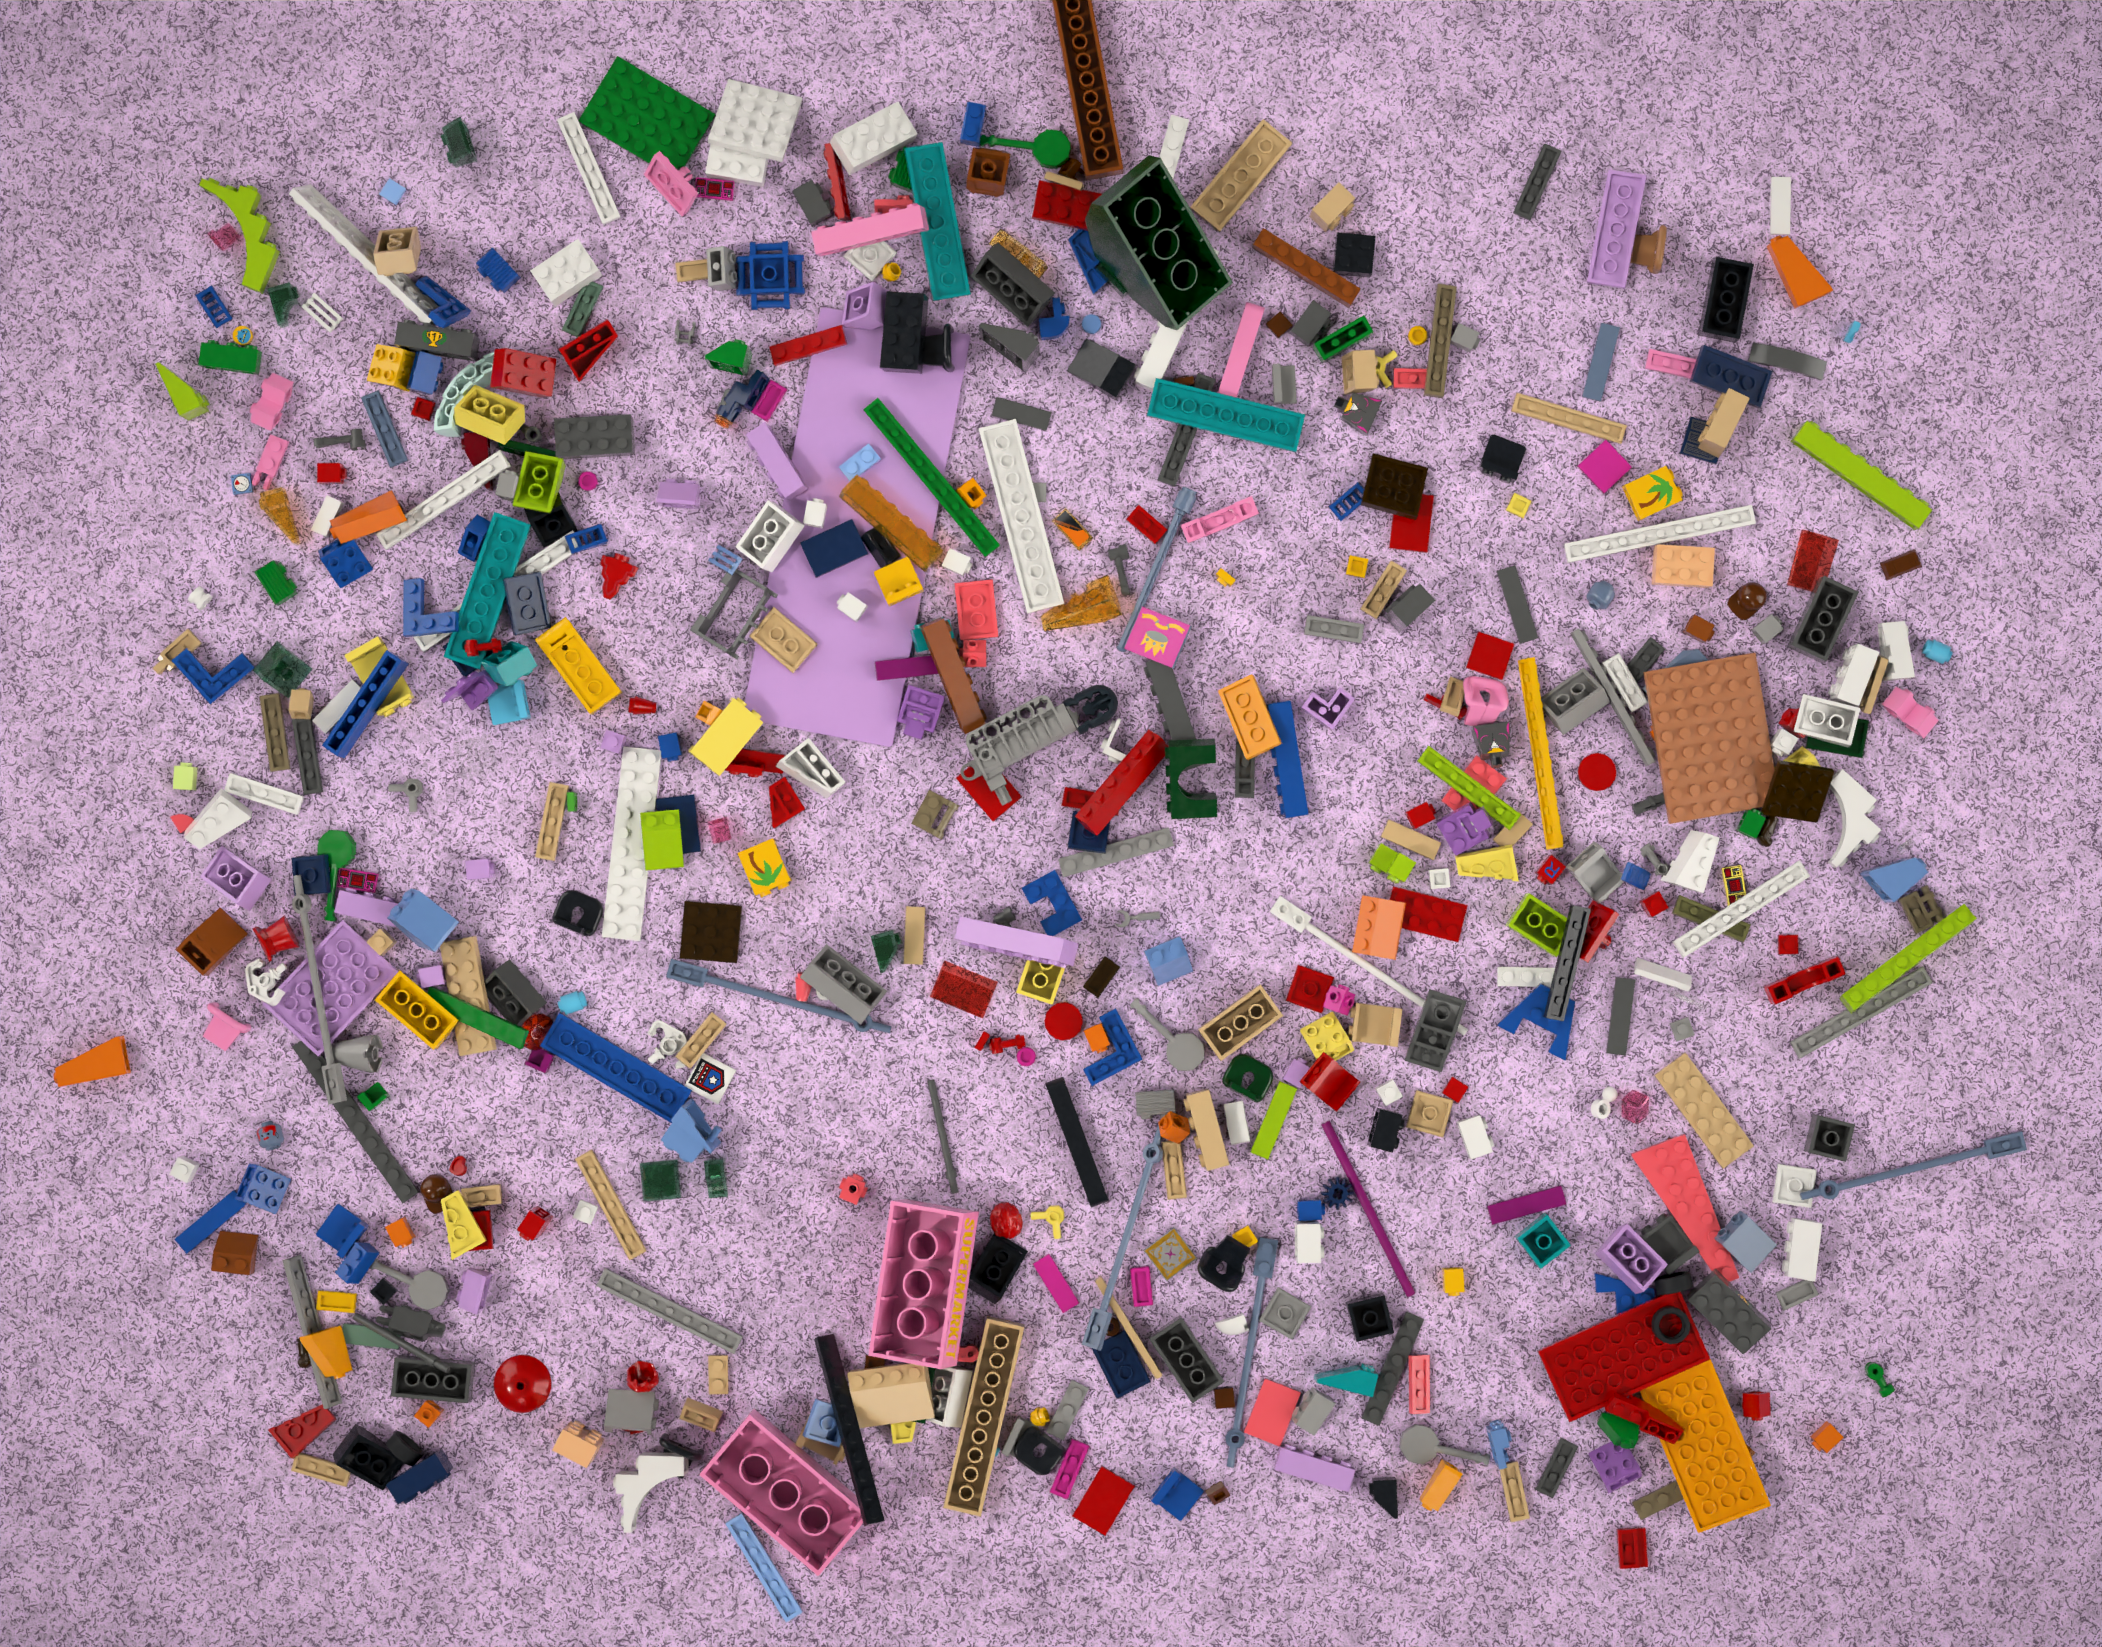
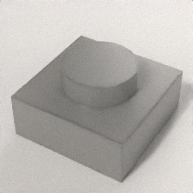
[1669,1017,1695,1042]

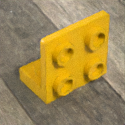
[367,344,415,392]
[874,557,924,607]

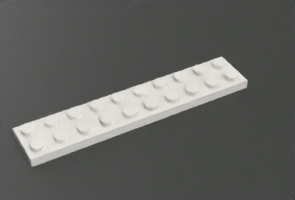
[289,184,439,324]
[979,419,1064,614]
[602,746,661,941]

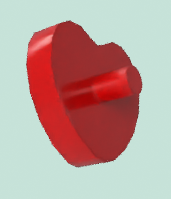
[449,1156,467,1176]

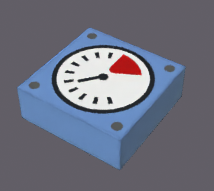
[231,473,253,495]

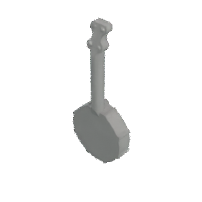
[1130,999,1204,1071]
[370,1258,450,1310]
[1399,1424,1490,1465]

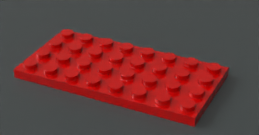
[1537,1292,1710,1422]

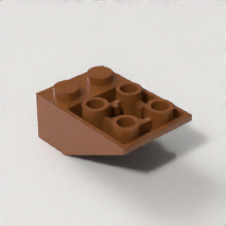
[175,907,248,976]

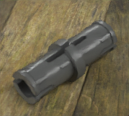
[1631,792,1665,816]

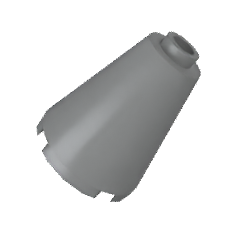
[331,1035,383,1073]

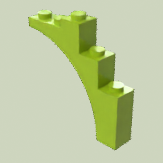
[199,178,280,294]

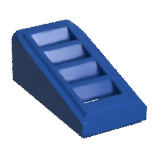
[195,285,233,328]
[1329,481,1364,521]
[565,524,608,554]
[1621,862,1651,890]

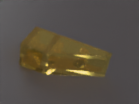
[259,487,301,545]

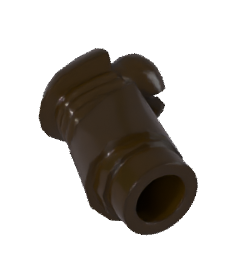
[1756,815,1779,847]
[297,1338,312,1368]

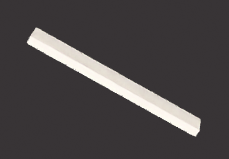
[376,450,511,550]
[1673,860,1810,958]

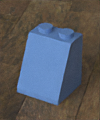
[1860,857,1928,903]
[387,888,459,952]
[1144,936,1193,986]

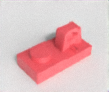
[874,195,913,214]

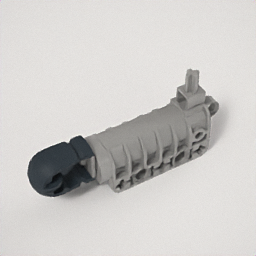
[960,685,1118,806]

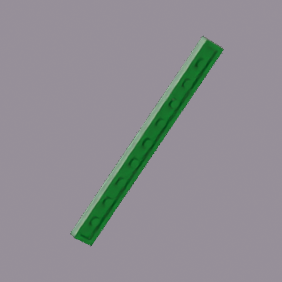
[863,398,1000,558]

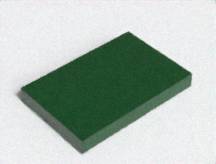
[1805,718,1869,758]

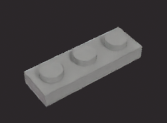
[1304,615,1364,644]
[1046,1380,1089,1440]

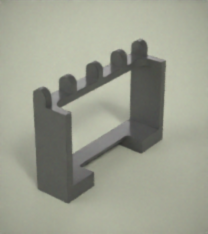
[690,566,778,660]

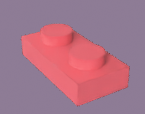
[1393,368,1427,389]

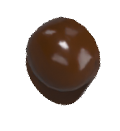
[1727,582,1767,620]
[420,1174,453,1214]

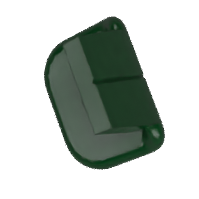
[1222,1054,1273,1103]

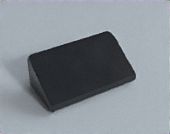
[861,524,901,568]

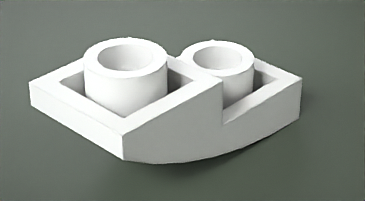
[1224,1101,1250,1145]

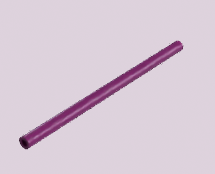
[1321,1120,1415,1297]

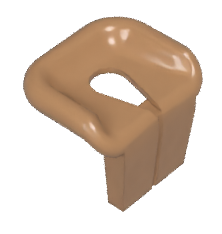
[1630,225,1667,274]

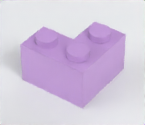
[1300,687,1355,731]

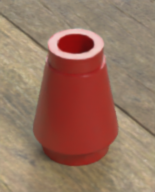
[628,696,657,715]

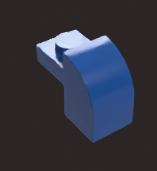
[1039,297,1070,340]

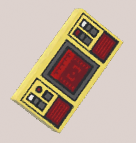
[1721,865,1746,906]

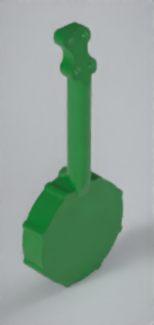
[980,129,1071,169]
[317,830,356,921]

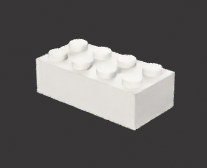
[830,102,918,175]

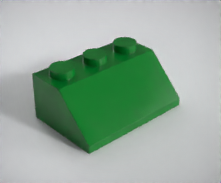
[705,339,753,376]

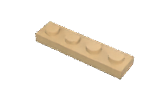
[535,782,569,861]

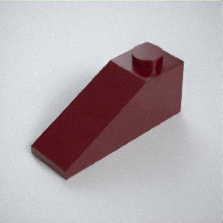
[461,432,493,491]

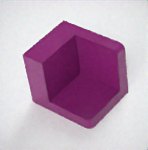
[524,1046,555,1073]

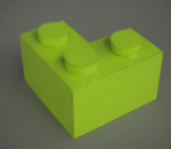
[1368,843,1416,884]

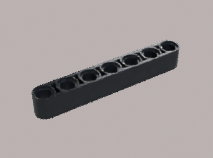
[1045,1077,1109,1208]

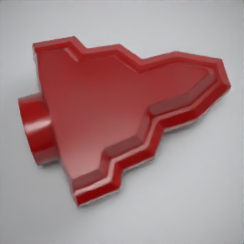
[600,553,639,600]

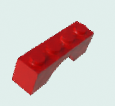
[1763,956,1846,1005]

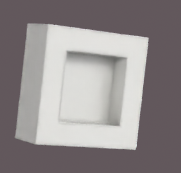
[1428,868,1450,889]
[573,1200,598,1225]

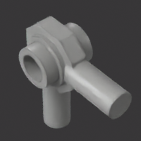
[388,779,423,812]

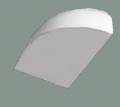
[1215,1313,1249,1335]

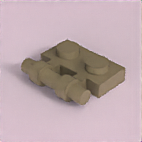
[1898,885,1944,934]

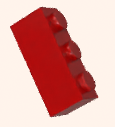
[517,1206,554,1241]

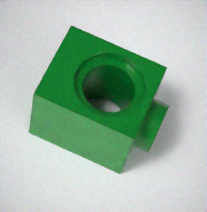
[1736,808,1766,839]

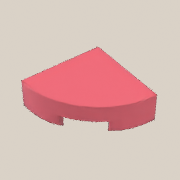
[171,814,194,833]

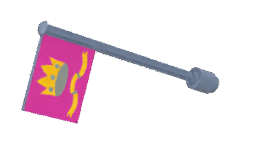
[1116,487,1197,669]

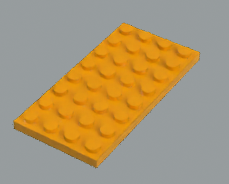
[1640,1359,1771,1533]

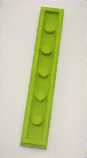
[1417,746,1521,830]

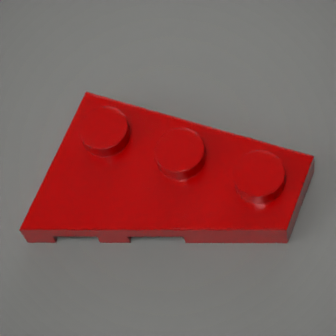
[268,1404,336,1459]

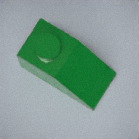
[1597,1412,1639,1449]

